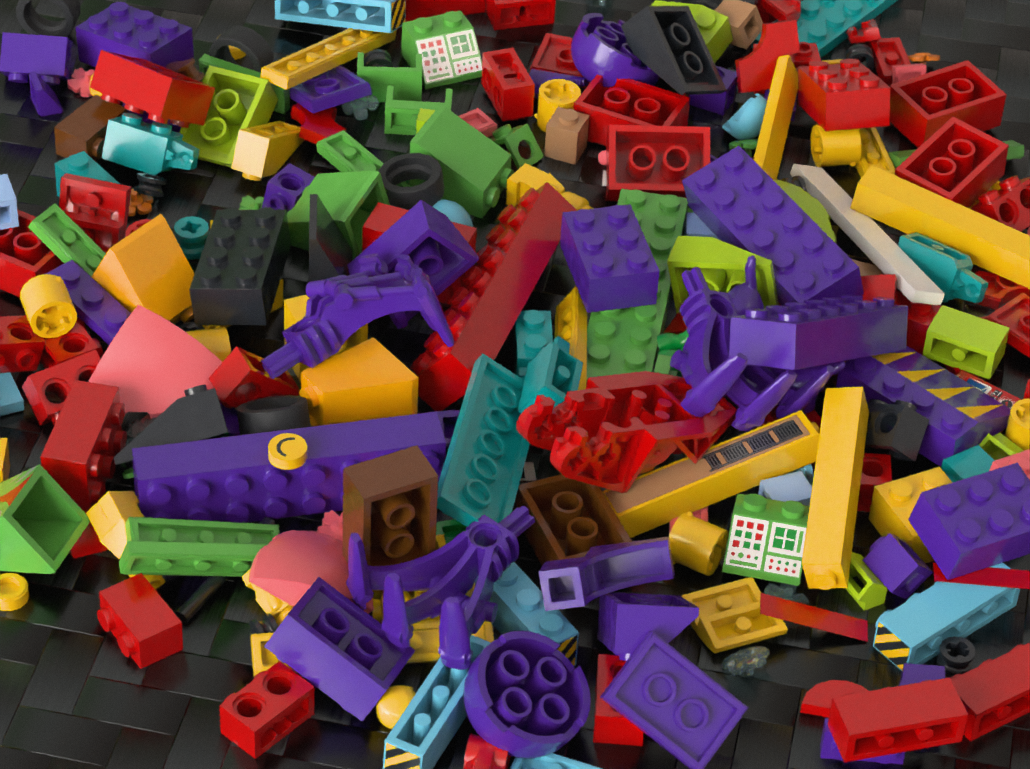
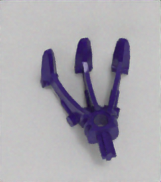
[261,254,454,379]
[670,267,835,431]
[346,506,535,670]

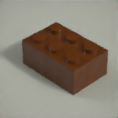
[343,445,438,566]
[515,474,632,566]

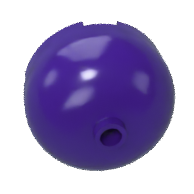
[571,13,661,88]
[463,631,591,759]

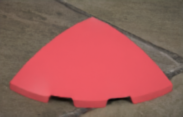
[89,305,222,418]
[249,530,374,614]

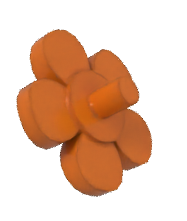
[908,53,940,65]
[128,189,154,216]

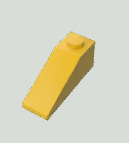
[231,121,304,181]

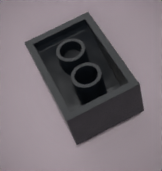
[621,6,726,95]
[309,194,352,282]
[114,385,230,471]

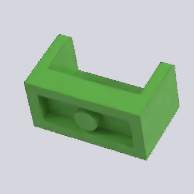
[357,52,422,102]
[385,85,453,135]

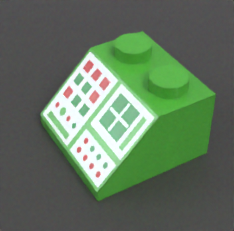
[401,10,482,89]
[722,494,810,586]

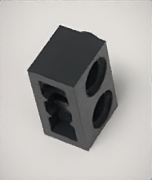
[864,399,929,461]

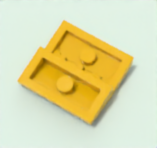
[681,577,788,653]

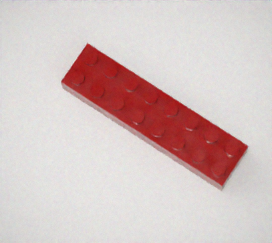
[411,182,576,411]

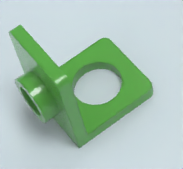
[490,123,543,169]

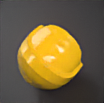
[376,685,416,729]

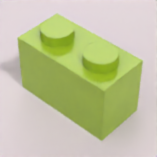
[923,305,1009,380]

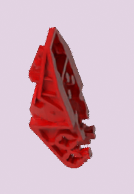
[516,371,737,493]

